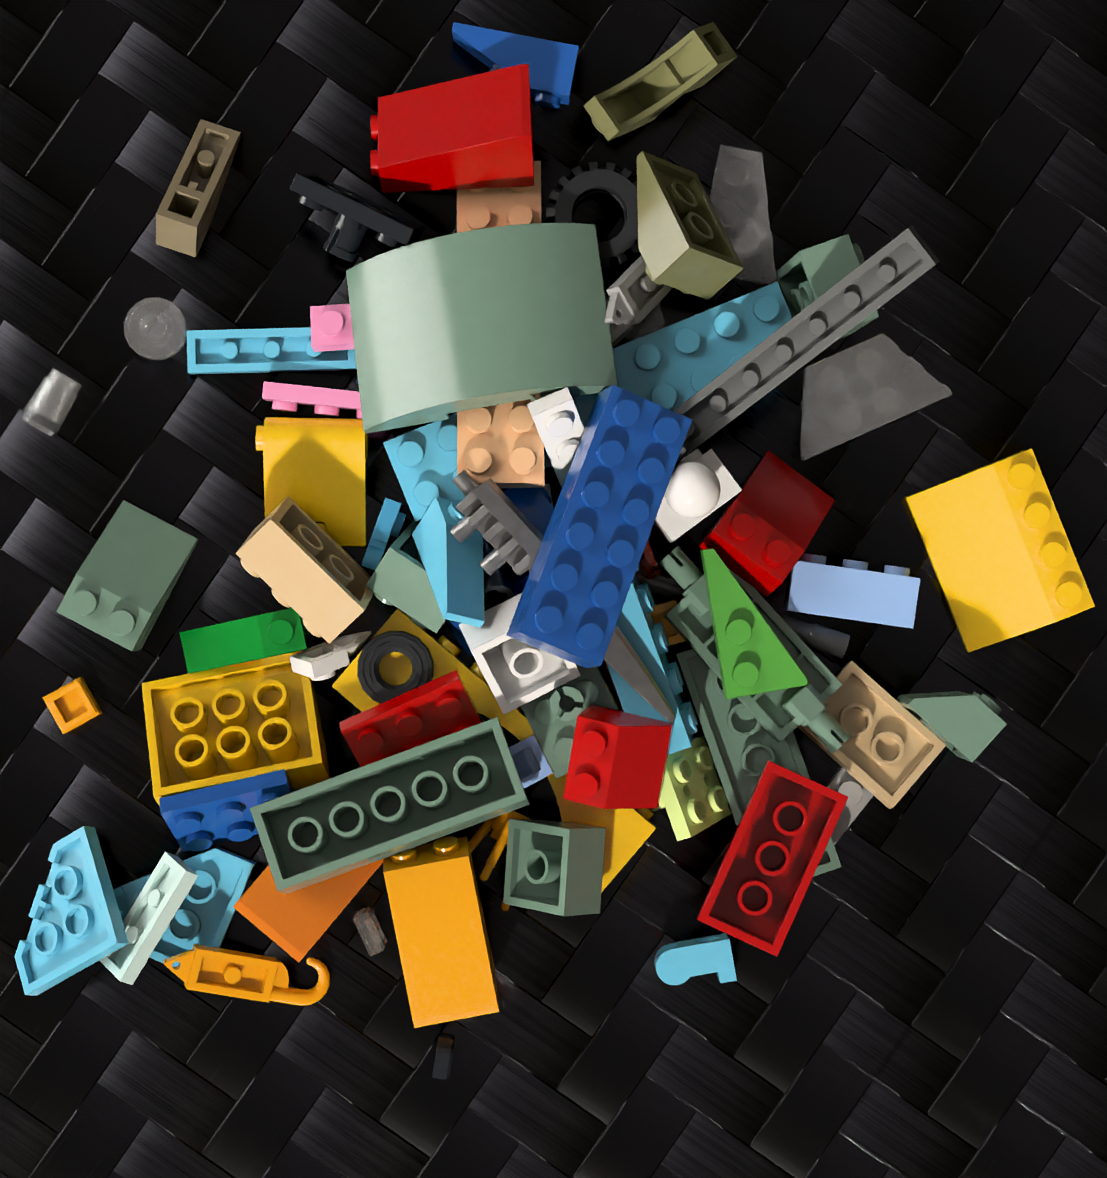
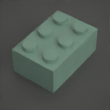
[774,234,879,339]

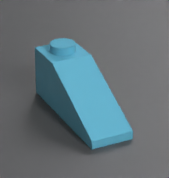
[412,497,485,628]

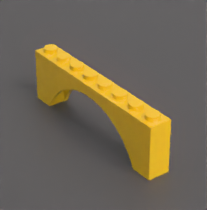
[332,608,656,893]

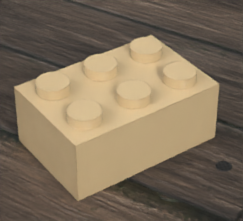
[236,496,374,644]

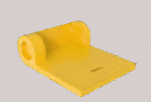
[255,417,368,547]

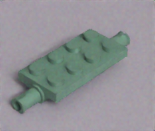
[659,545,851,754]

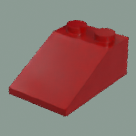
[699,450,835,597]

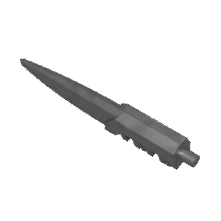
[449,469,675,724]

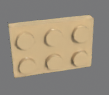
[798,661,946,809]

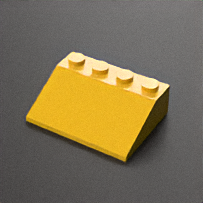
[906,449,1095,653]
[142,650,330,806]

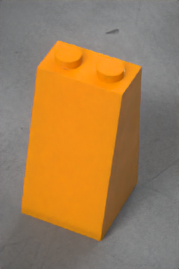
[383,836,499,1028]

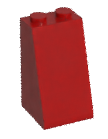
[370,64,535,193]

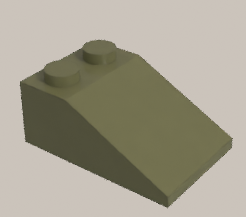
[637,151,744,300]

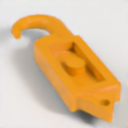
[163,944,330,1006]

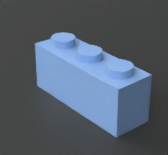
[783,553,920,628]

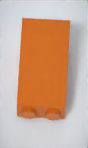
[233,859,383,963]

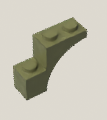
[584,22,738,141]

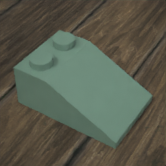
[56,500,199,651]

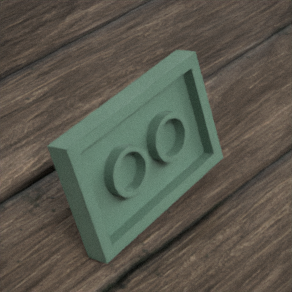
[521,664,618,778]

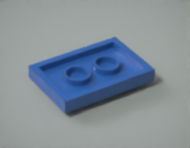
[159,769,295,852]

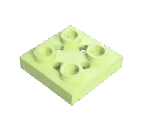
[647,735,731,841]

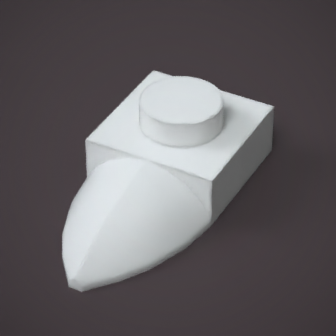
[289,631,372,681]

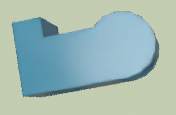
[654,933,737,985]

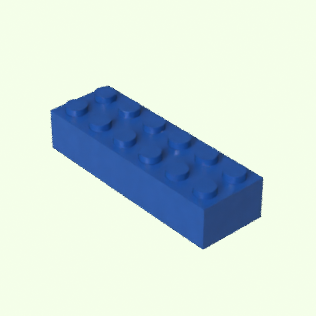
[507,385,692,668]

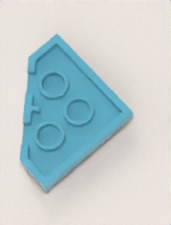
[15,826,129,996]
[113,846,256,967]

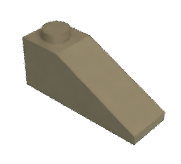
[156,119,241,257]

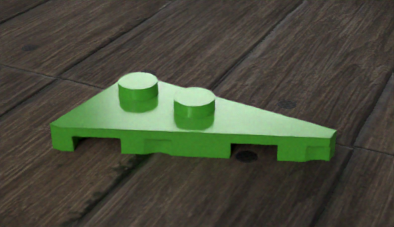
[700,548,808,699]

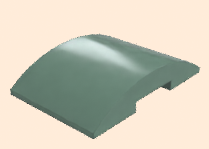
[346,223,618,434]

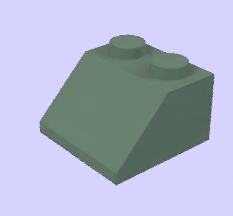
[365,520,447,633]
[896,691,1007,763]
[503,818,606,916]

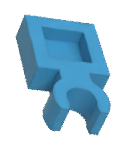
[361,498,406,570]

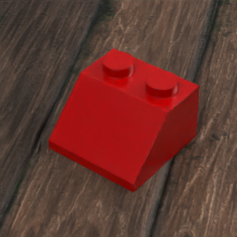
[563,704,674,809]

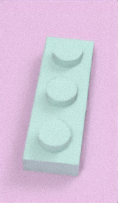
[99,852,198,985]

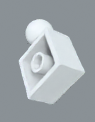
[654,448,742,543]

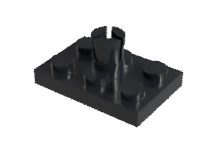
[290,173,425,262]

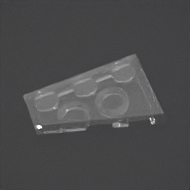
[709,145,778,286]

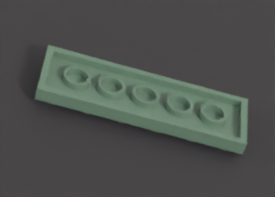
[676,649,842,877]

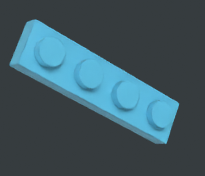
[187,327,357,374]

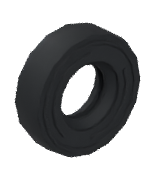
[357,631,434,704]

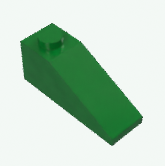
[179,608,312,673]

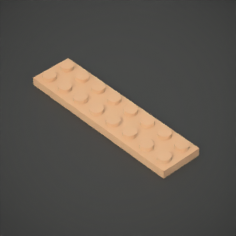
[457,161,545,488]

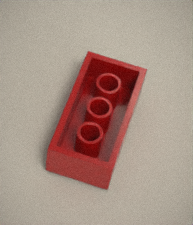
[697,761,848,957]

